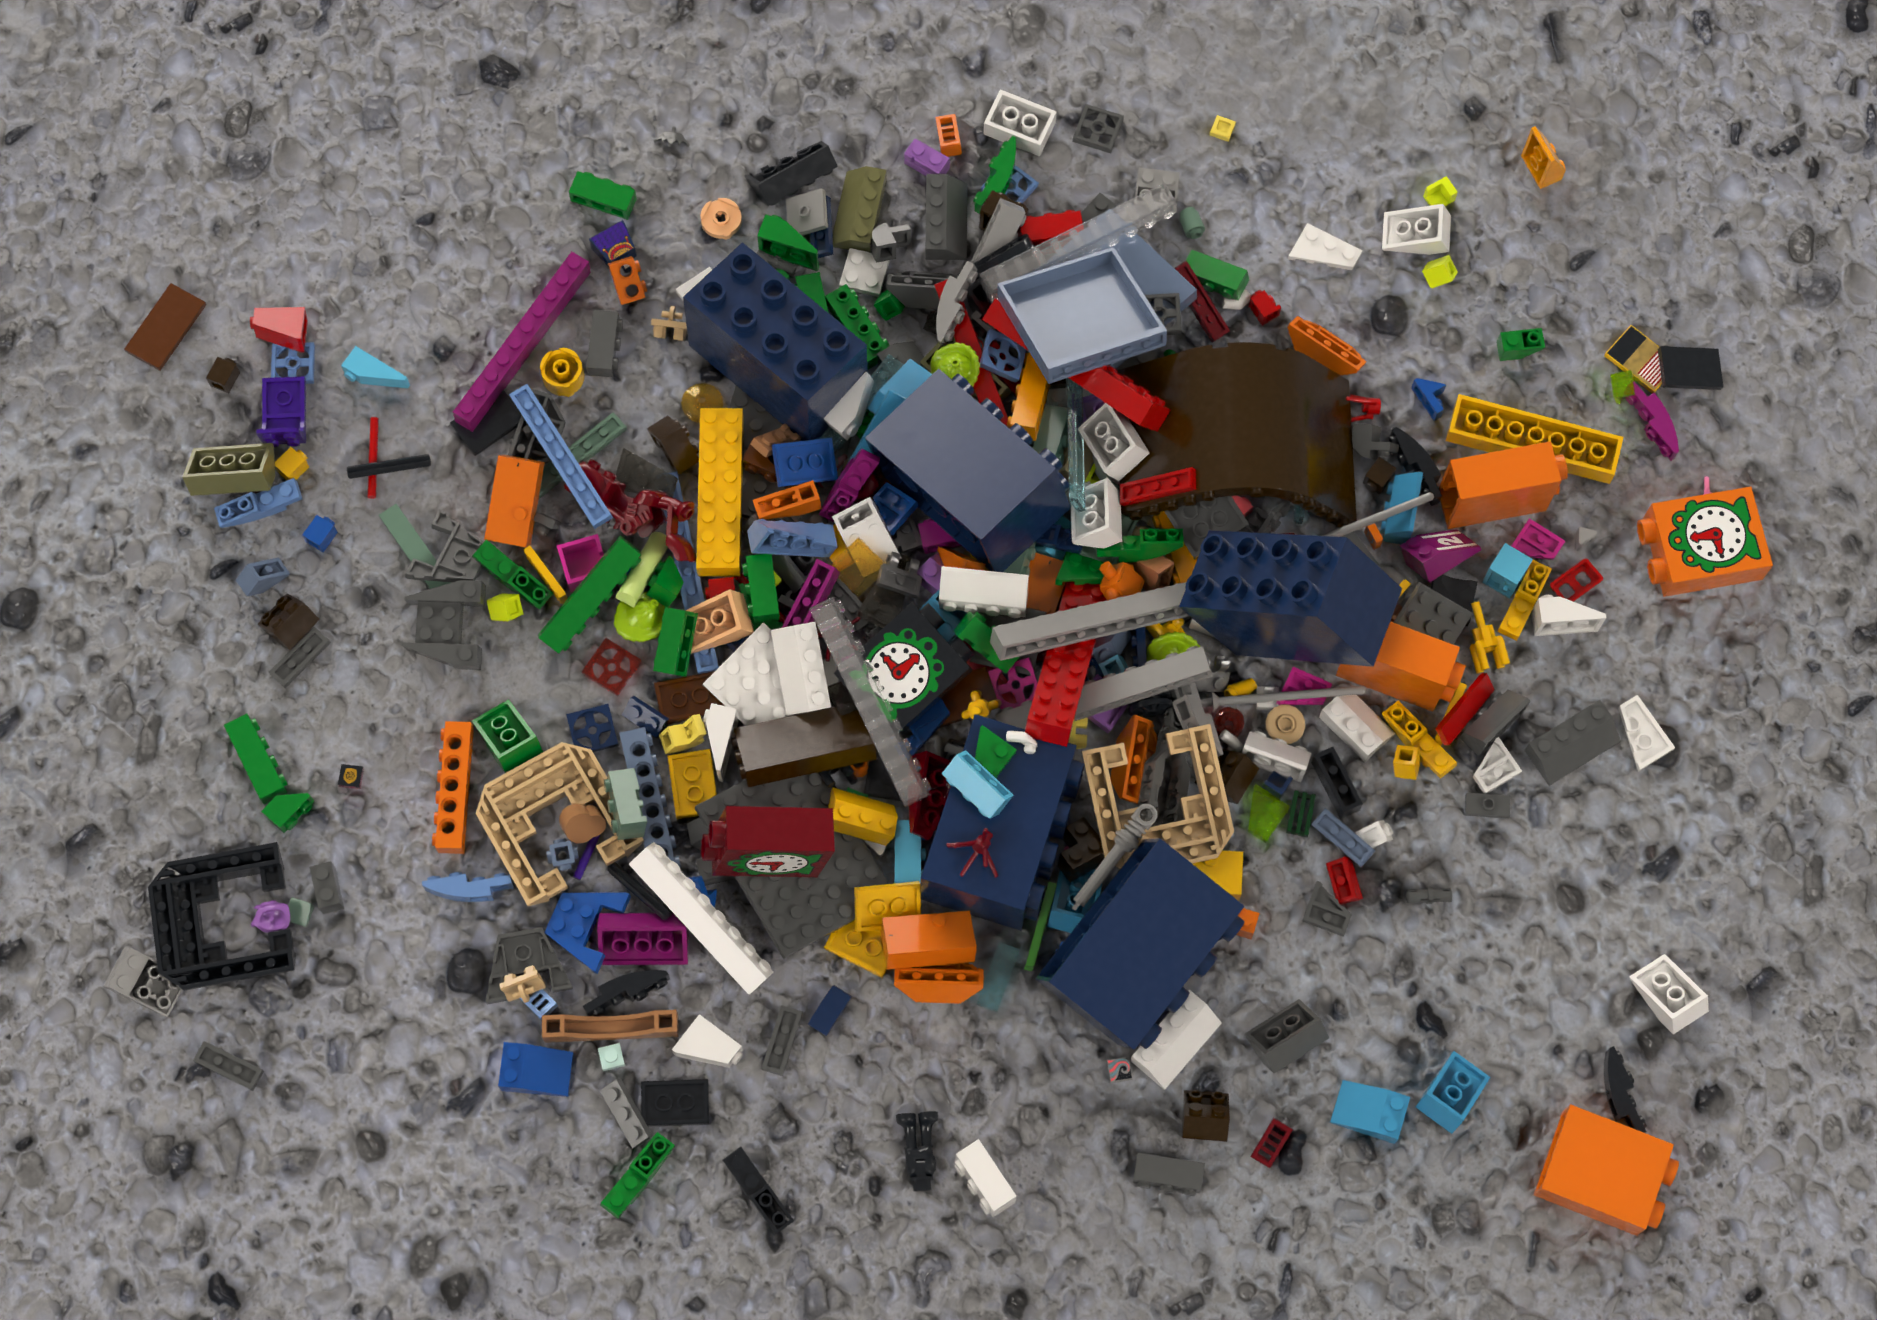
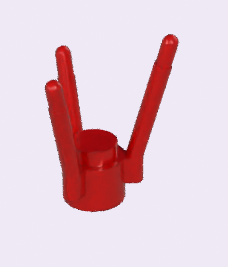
[1346,394,1381,422]

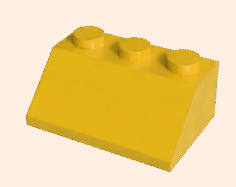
[828,788,898,846]

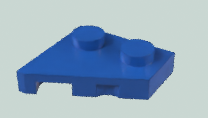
[873,482,919,536]

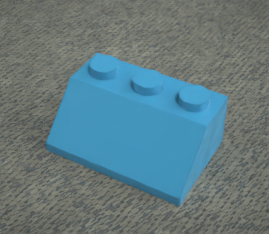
[1380,472,1423,545]

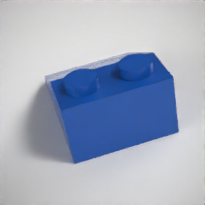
[498,1042,573,1097]

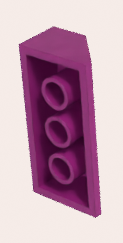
[597,913,689,965]

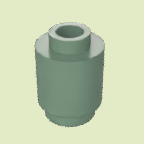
[1179,207,1205,239]

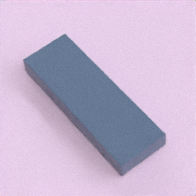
[1311,808,1375,868]

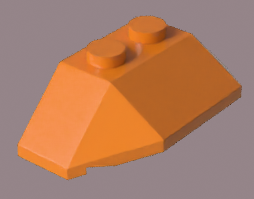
[1287,316,1367,375]
[1110,715,1158,804]
[894,963,984,1004]

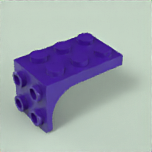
[256,376,306,447]

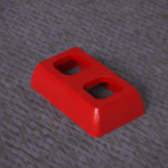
[1550,558,1603,602]

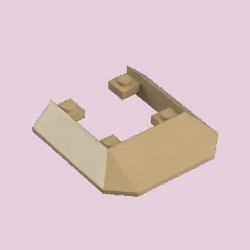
[1081,724,1234,869]
[476,742,644,906]

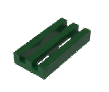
[1286,790,1316,837]

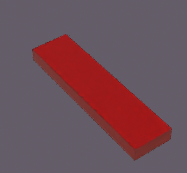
[1120,467,1196,506]
[1435,673,1495,746]

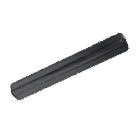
[347,454,431,479]
[607,862,672,920]

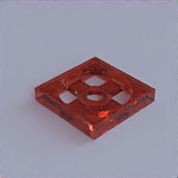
[582,638,642,696]

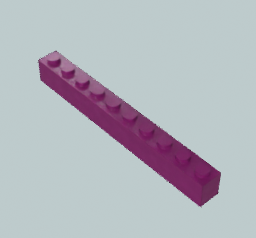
[453,251,591,432]

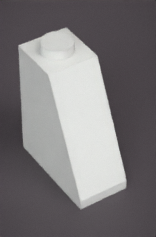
[672,1014,743,1068]

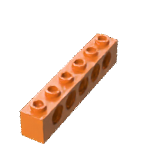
[432,721,474,854]

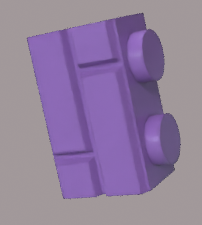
[904,139,950,176]

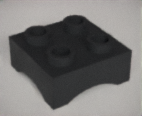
[1431,574,1478,627]

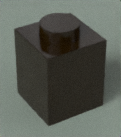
[206,357,240,394]
[1363,457,1397,494]

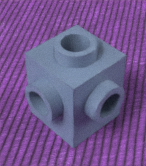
[546,838,579,871]

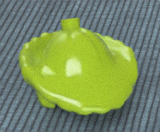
[930,342,980,387]
[614,591,670,642]
[1146,632,1200,662]

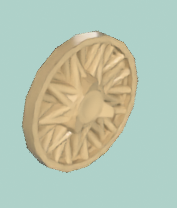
[1265,705,1305,745]

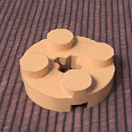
[700,198,742,240]

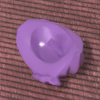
[251,900,291,933]

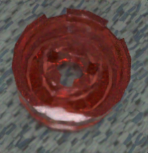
[1214,707,1244,738]

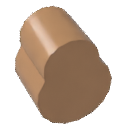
[559,804,606,844]

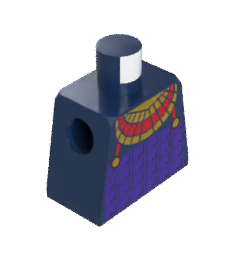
[589,220,637,273]

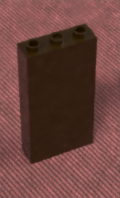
[731,701,877,787]

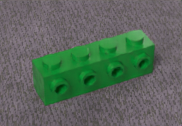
[825,284,890,369]

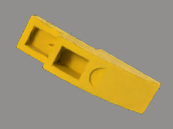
[1497,560,1552,641]
[1382,700,1457,779]

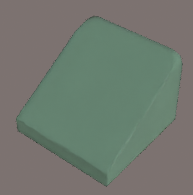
[289,897,314,928]

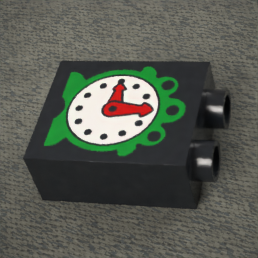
[834,603,975,740]

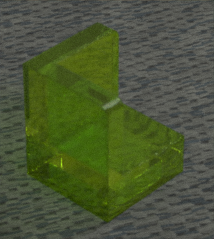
[1610,370,1635,404]

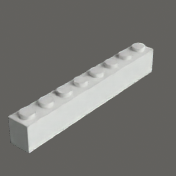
[629,842,774,995]

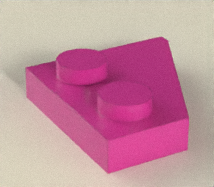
[1511,518,1565,560]
[1276,667,1332,705]

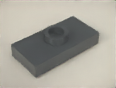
[1465,793,1510,818]

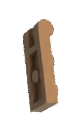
[750,423,801,458]

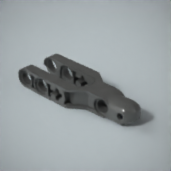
[1138,706,1191,824]

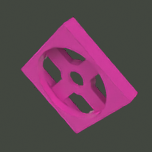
[988,657,1038,710]

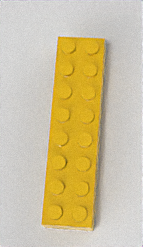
[1445,394,1624,484]
[696,408,744,577]

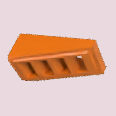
[935,114,962,157]

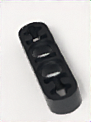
[958,234,1033,280]

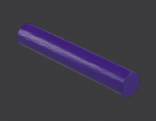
[573,835,600,880]

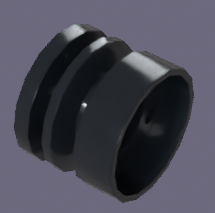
[1128,691,1173,718]

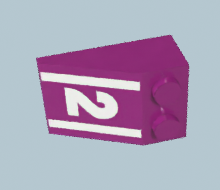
[1400,529,1481,583]

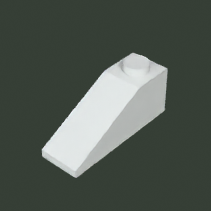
[824,371,874,440]

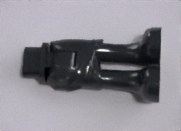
[896,1111,938,1192]

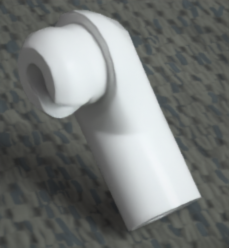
[1222,289,1251,310]
[1219,729,1243,752]
[1006,731,1038,754]

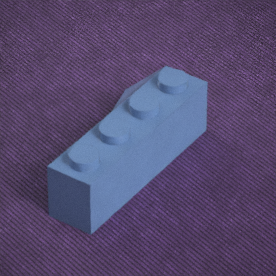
[747,519,838,558]

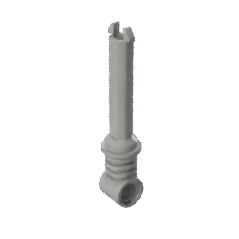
[1072,804,1157,910]

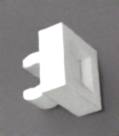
[1256,686,1279,710]

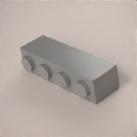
[971,198,1026,281]

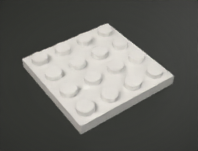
[703,623,795,726]

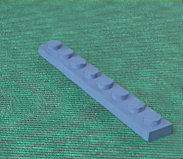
[509,384,613,529]

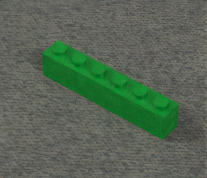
[538,536,641,654]

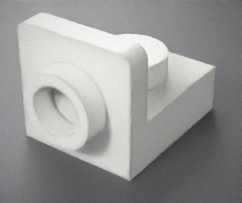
[1355,820,1393,848]

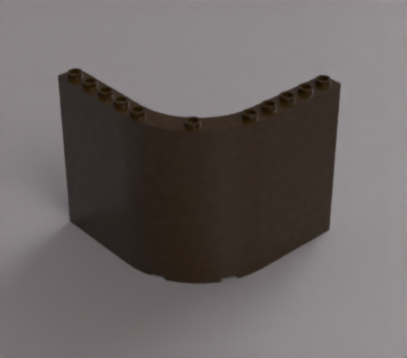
[1117,342,1357,528]

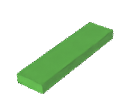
[1024,882,1057,972]

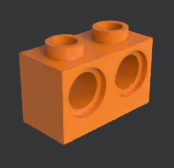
[608,256,648,305]

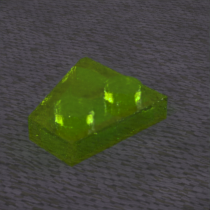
[1248,783,1290,843]

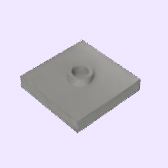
[786,188,828,236]

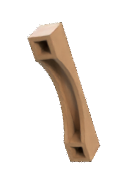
[542,1010,679,1043]

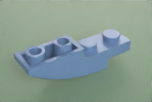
[214,478,303,528]
[422,872,514,902]

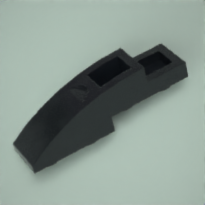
[1389,427,1442,506]
[583,970,670,1016]
[1604,1046,1647,1133]
[722,1146,794,1234]

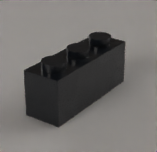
[1311,747,1363,819]

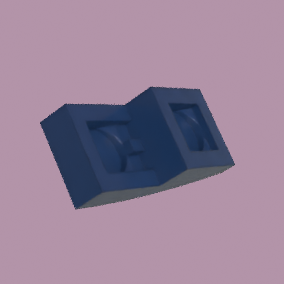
[1036,524,1083,554]
[808,985,852,1036]

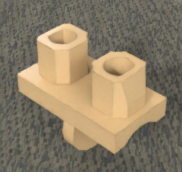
[651,306,687,341]
[500,965,546,1003]

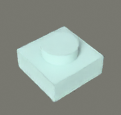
[598,1043,625,1071]

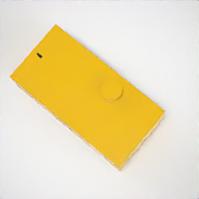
[1192,850,1243,901]

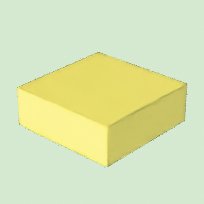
[1210,115,1236,142]

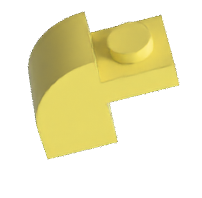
[659,714,707,755]

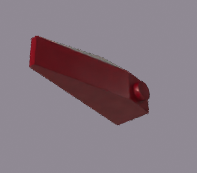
[908,751,951,840]

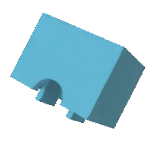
[1482,543,1533,599]

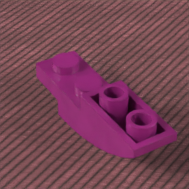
[1624,382,1679,461]
[819,448,880,523]

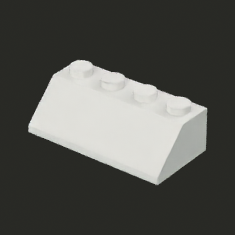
[939,566,1029,618]
[771,622,831,715]
[1131,990,1222,1090]

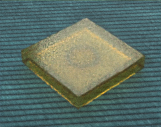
[830,537,886,597]

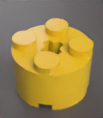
[540,348,585,397]

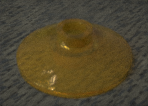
[681,383,723,423]

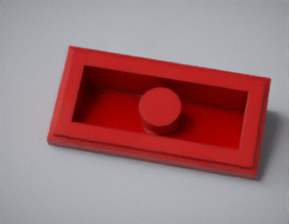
[1326,856,1363,905]

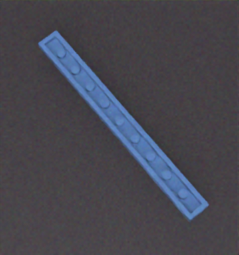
[656,472,719,674]

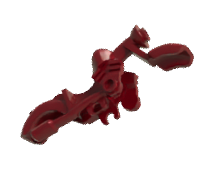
[564,459,696,562]

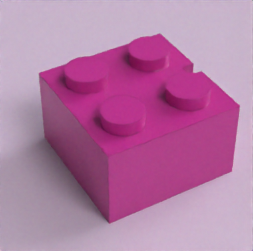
[557,534,604,593]

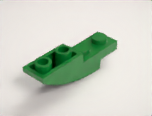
[973,135,1016,214]
[1097,528,1184,563]
[472,539,553,610]
[600,1132,675,1219]

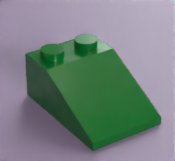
[757,214,819,271]
[472,699,543,773]

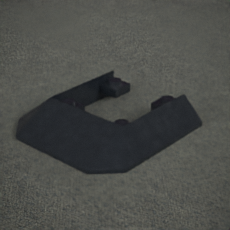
[148,842,296,991]

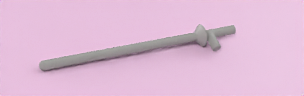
[1320,492,1434,537]
[1199,686,1367,713]

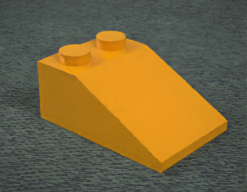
[1521,126,1566,189]

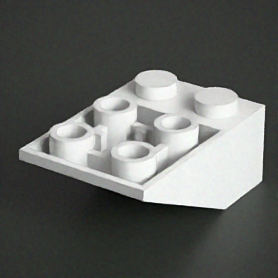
[832,497,901,577]

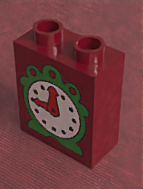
[701,806,835,877]

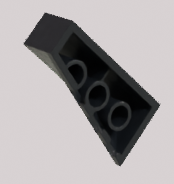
[745,141,838,206]

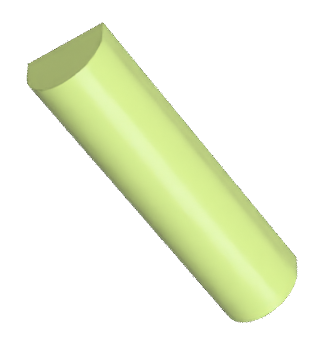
[615,532,668,607]

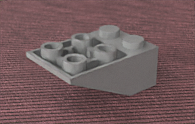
[103,947,182,1017]

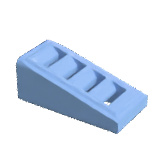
[519,989,558,1021]

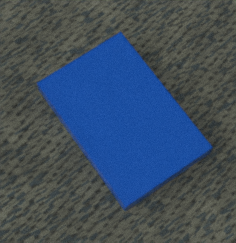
[771,438,838,487]

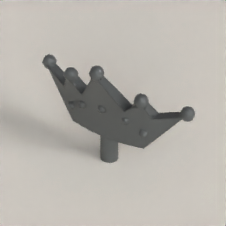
[654,127,690,147]

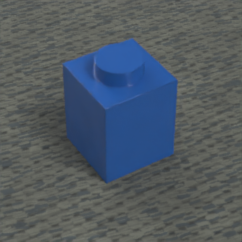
[302,515,338,552]

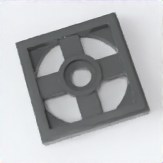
[1072,104,1124,154]
[1145,293,1182,335]

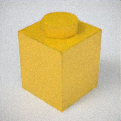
[275,447,309,480]
[1393,745,1421,780]

